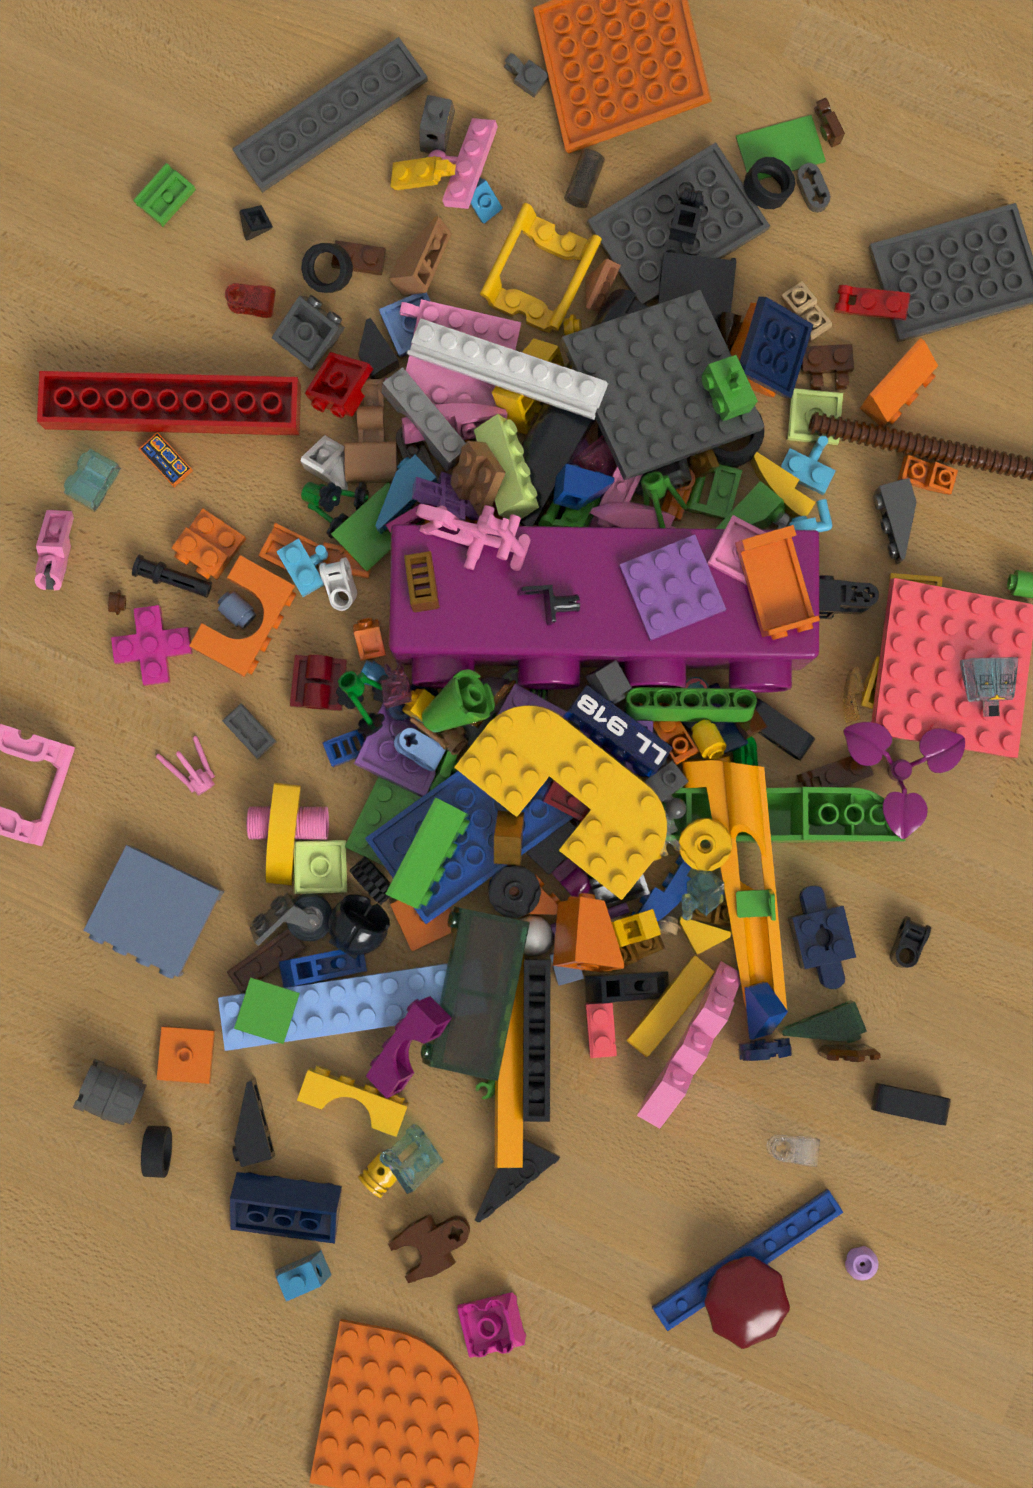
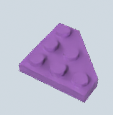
[353,703,436,797]

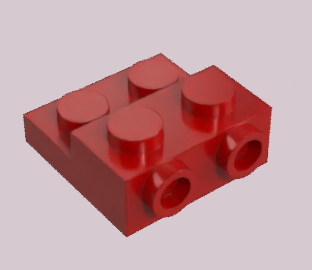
[305,352,373,419]

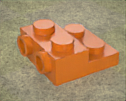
[172,508,246,580]

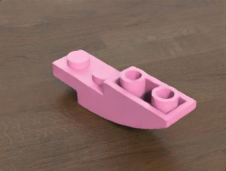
[402,403,507,444]
[590,502,675,528]

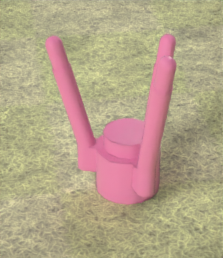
[156,736,215,796]

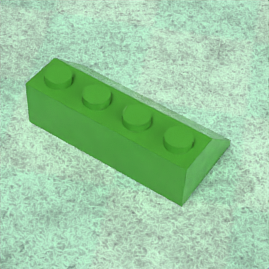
[386,797,470,909]

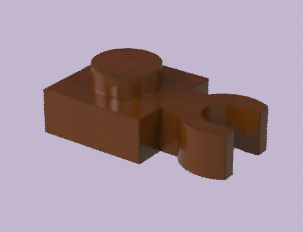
[814,97,845,148]

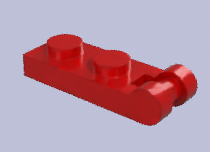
[834,285,910,321]

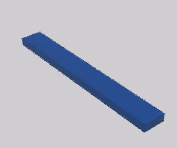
[652,1189,844,1331]

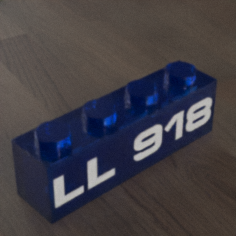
[563,685,673,777]

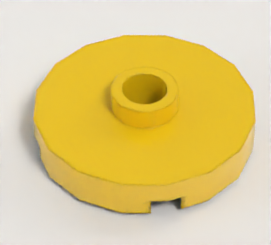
[679,818,732,871]

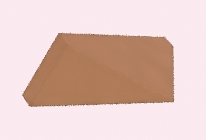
[585,259,621,313]

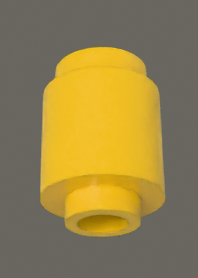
[692,720,727,760]

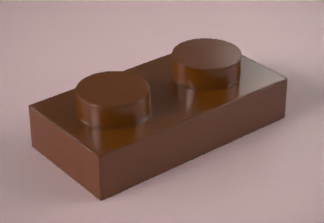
[331,240,386,275]

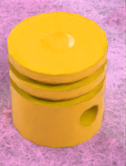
[358,1152,403,1198]

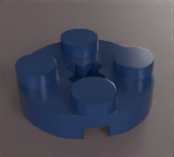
[738,1038,792,1061]

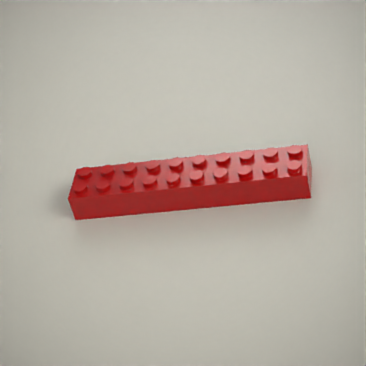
[37,371,301,436]

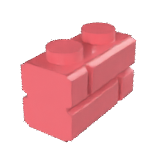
[585,1002,617,1058]

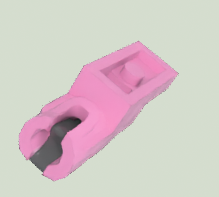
[35,510,74,591]

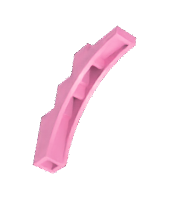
[637,961,741,1129]

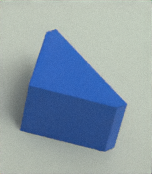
[745,982,788,1040]

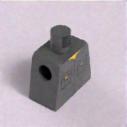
[419,95,455,153]

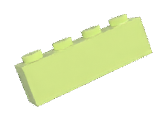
[474,414,539,520]

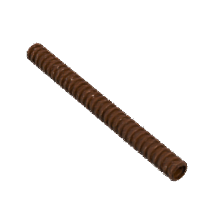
[809,411,1033,481]

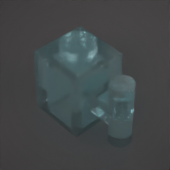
[681,870,724,920]

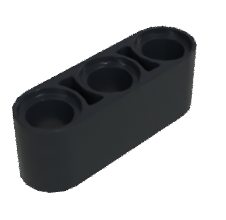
[746,697,815,761]
[871,1083,951,1126]

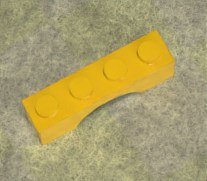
[297,1065,409,1137]

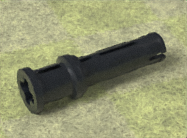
[132,554,212,598]

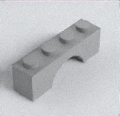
[381,367,466,471]

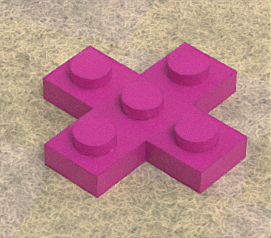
[111,605,193,686]

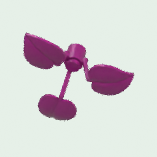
[843,722,965,839]

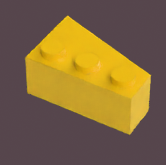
[492,338,564,435]

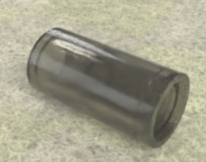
[564,149,605,208]

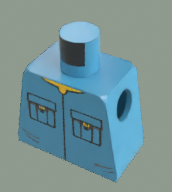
[275,1250,332,1301]

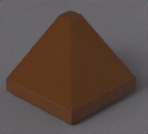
[733,709,767,740]

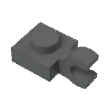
[504,53,549,98]

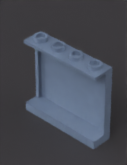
[83,845,224,979]

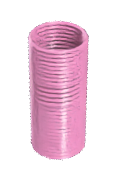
[247,806,329,840]

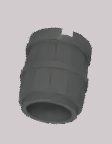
[73,1058,147,1125]

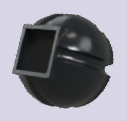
[328,894,390,959]

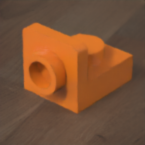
[353,618,386,661]

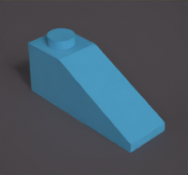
[375,455,438,534]

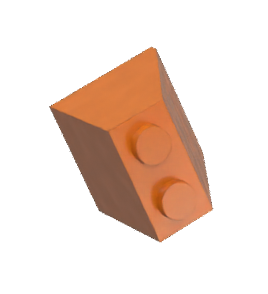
[553,893,624,973]

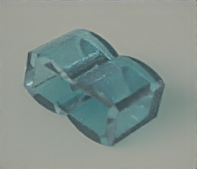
[64,449,121,512]

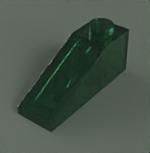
[778,1000,867,1043]

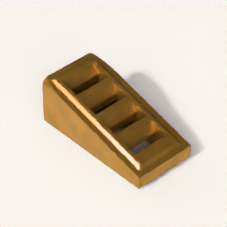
[404,551,440,612]

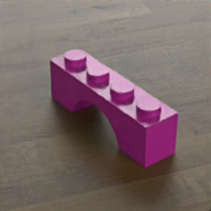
[366,996,452,1099]

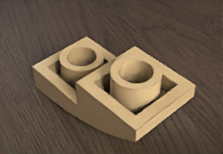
[781,281,832,341]

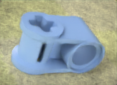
[394,728,446,771]

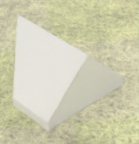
[300,435,348,490]

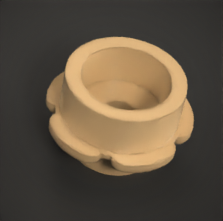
[658,915,682,936]

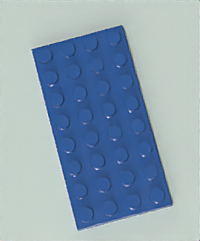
[365,771,574,924]

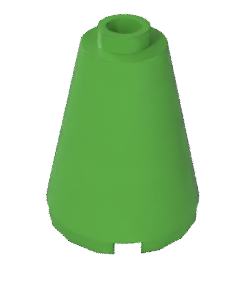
[422,670,495,733]

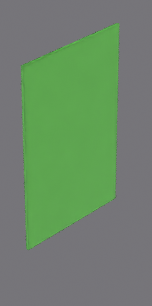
[736,115,826,180]
[331,482,421,571]

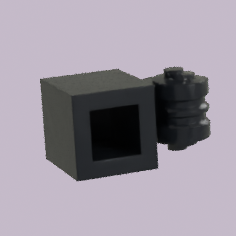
[669,187,704,245]

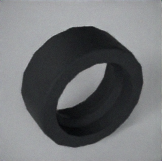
[744,157,795,210]
[301,243,353,293]
[141,1126,172,1178]

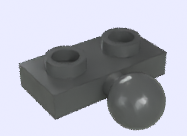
[645,761,689,819]

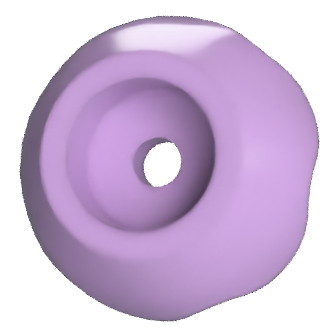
[845,1246,879,1281]

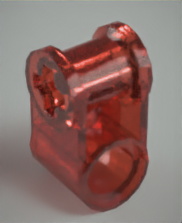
[225,283,276,318]

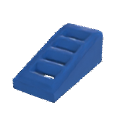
[322,729,364,768]

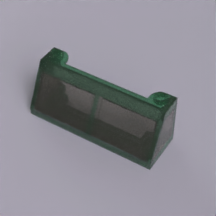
[421,906,530,1081]

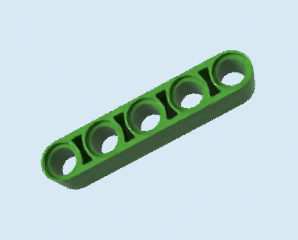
[625,687,757,722]

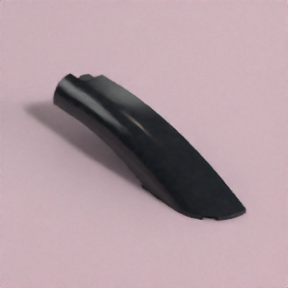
[520,289,648,526]

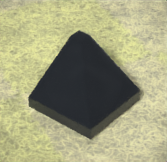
[239,205,273,241]

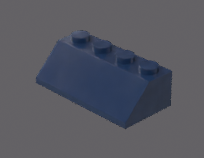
[230,1172,342,1244]

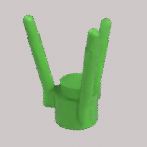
[641,472,687,528]

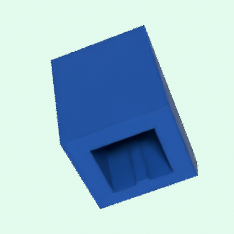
[554,464,614,510]

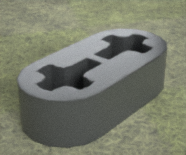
[796,163,831,213]

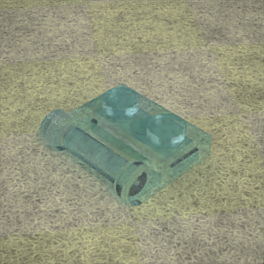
[379,1124,444,1194]

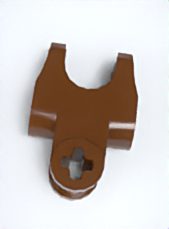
[388,1214,470,1283]

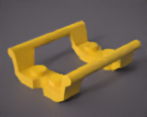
[480,203,602,333]

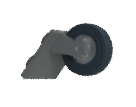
[250,892,332,946]

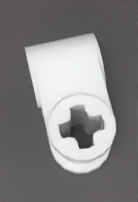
[319,557,357,611]

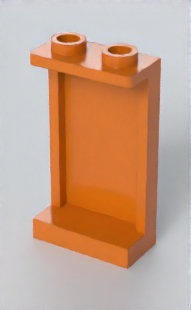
[735,525,820,640]

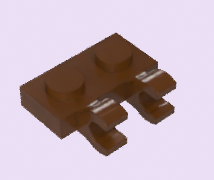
[801,344,854,391]

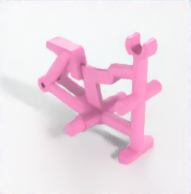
[416,504,531,571]

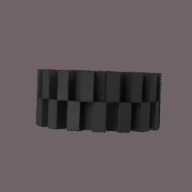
[349,856,391,905]

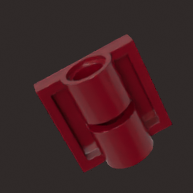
[290,655,347,711]

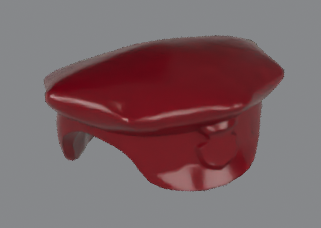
[704,1256,790,1349]

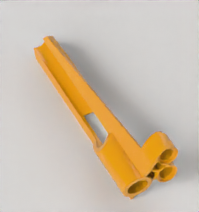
[682,755,787,1009]

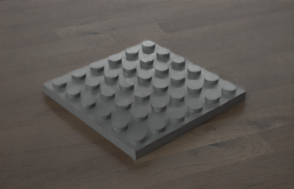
[560,290,765,481]

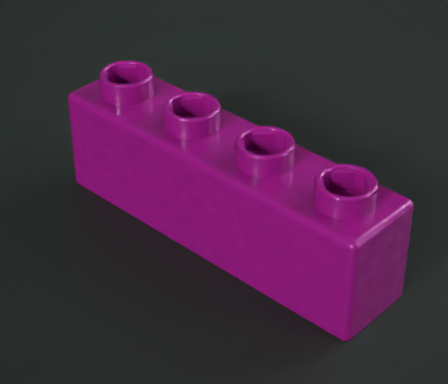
[389,524,819,693]

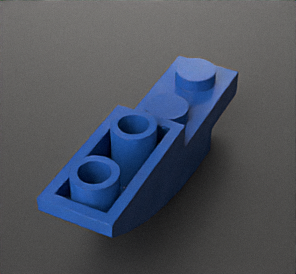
[630,854,695,922]

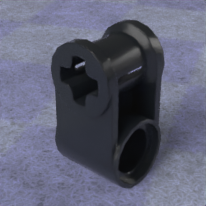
[890,916,931,968]

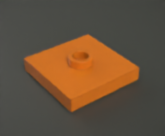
[390,900,459,951]
[157,1026,215,1084]

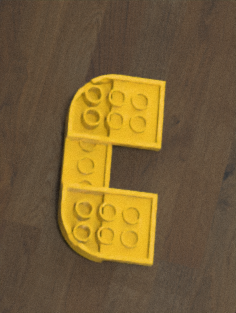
[454,705,667,900]

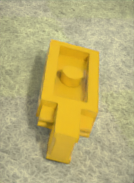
[390,156,456,190]

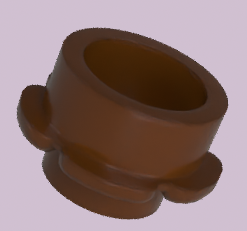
[108,590,126,615]

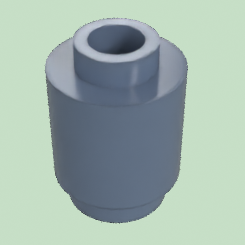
[218,591,257,629]

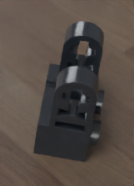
[819,575,879,620]

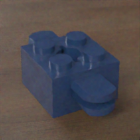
[788,886,856,989]

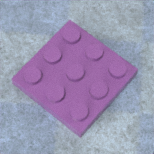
[619,535,726,641]

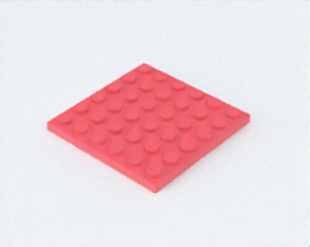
[871,578,1033,758]

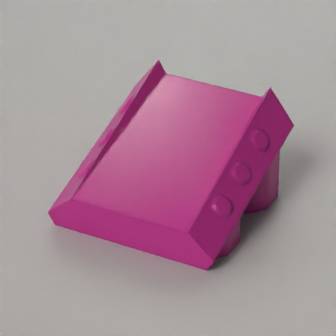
[457,1292,526,1358]

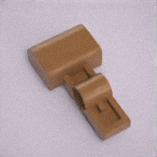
[344,379,398,484]

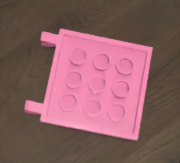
[385,299,521,407]

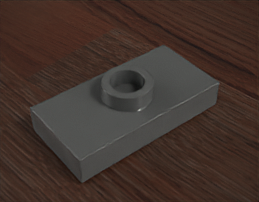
[222,703,277,759]

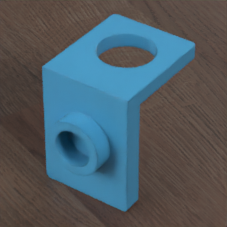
[470,178,503,223]

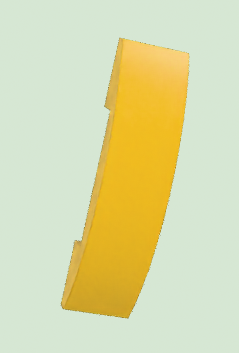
[266,783,301,886]

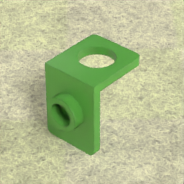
[736,889,776,921]

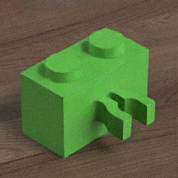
[701,355,758,421]

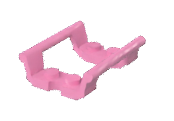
[0,724,75,846]

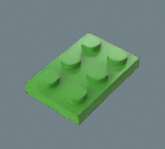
[345,777,421,866]

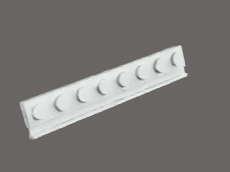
[407,318,608,420]

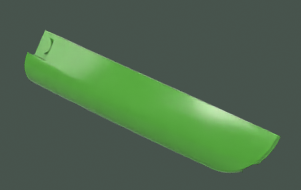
[662,787,906,843]

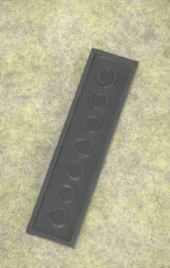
[233,37,428,193]

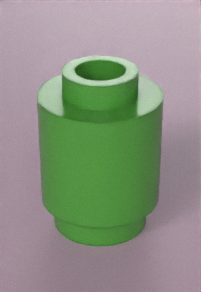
[1007,570,1033,598]

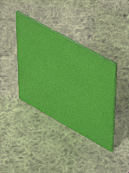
[234,977,300,1044]

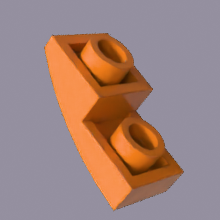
[897,455,958,495]

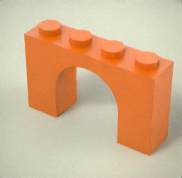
[189,555,297,677]

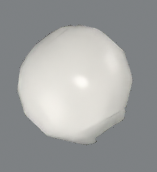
[513,915,554,957]

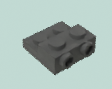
[271,295,346,369]

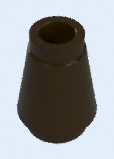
[717,311,742,351]

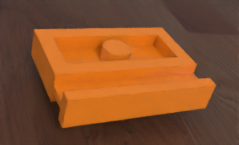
[258,523,320,571]

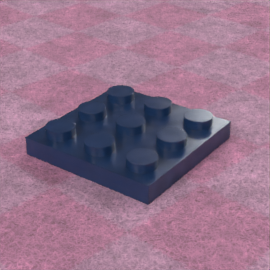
[739,297,813,398]

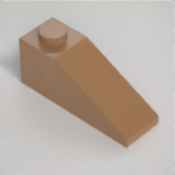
[389,216,452,295]

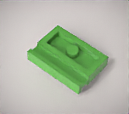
[133,163,196,227]

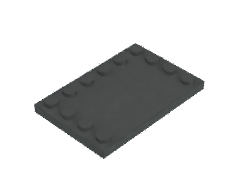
[587,142,770,305]
[868,203,1033,342]

